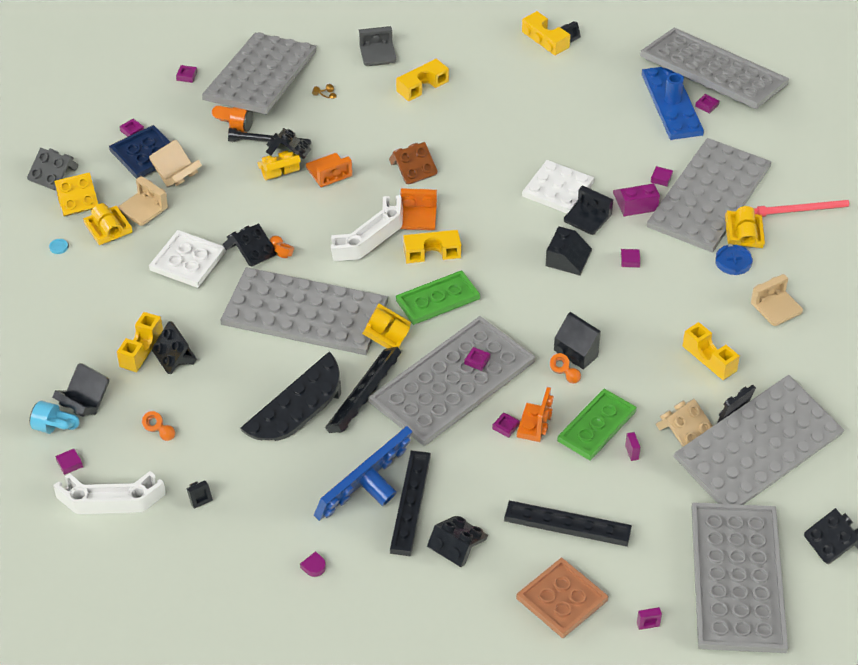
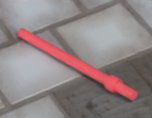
[753,200,849,217]

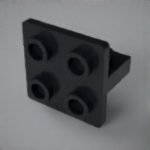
[152,321,197,374]

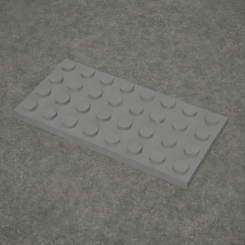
[640,27,789,109]
[202,32,316,114]
[647,138,771,253]
[220,267,388,355]
[369,316,535,446]
[673,375,844,511]
[691,503,788,653]

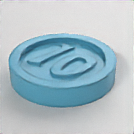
[49,239,68,254]

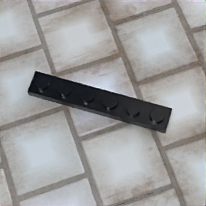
[325,347,401,433]
[390,450,431,556]
[504,500,632,547]

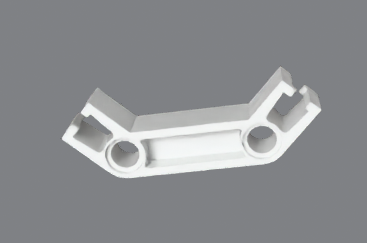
[331,195,403,261]
[54,471,166,514]

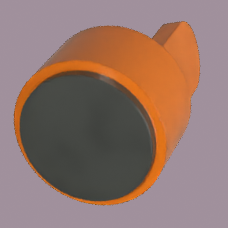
[212,106,253,133]

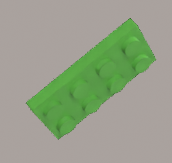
[396,270,480,325]
[557,389,637,461]

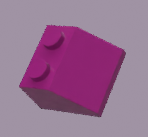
[613,183,660,217]

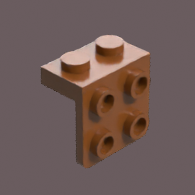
[389,142,438,185]

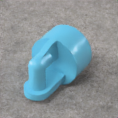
[29,400,80,434]

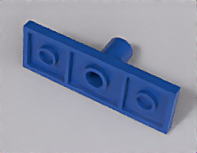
[642,67,704,140]
[314,426,413,521]

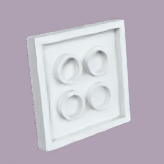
[522,160,594,213]
[149,230,226,288]

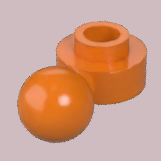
[269,236,294,258]
[550,353,581,384]
[142,411,175,441]

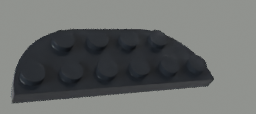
[240,351,340,441]

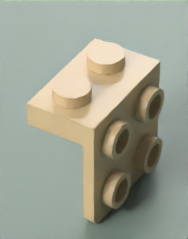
[149,140,202,187]
[118,176,168,226]
[751,274,803,326]
[656,399,713,447]

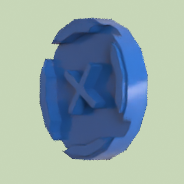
[715,245,753,275]

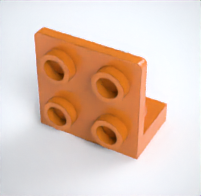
[306,153,352,187]
[400,188,437,230]
[517,387,554,442]

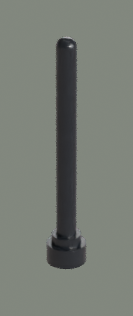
[228,128,311,145]

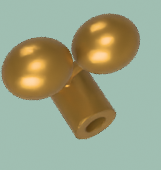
[312,84,337,99]

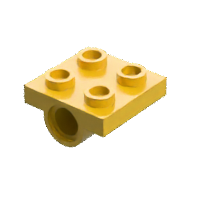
[257,151,301,180]
[54,172,98,216]
[83,203,132,245]
[725,206,765,248]
[362,303,411,348]

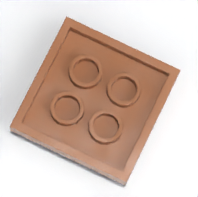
[516,557,608,638]

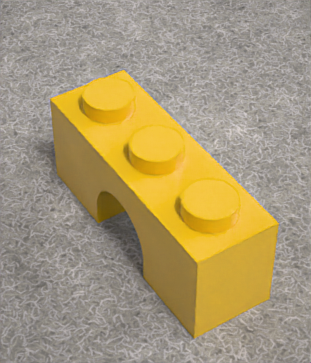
[522,11,570,55]
[396,58,449,102]
[403,230,461,264]
[117,312,163,372]
[682,322,740,380]

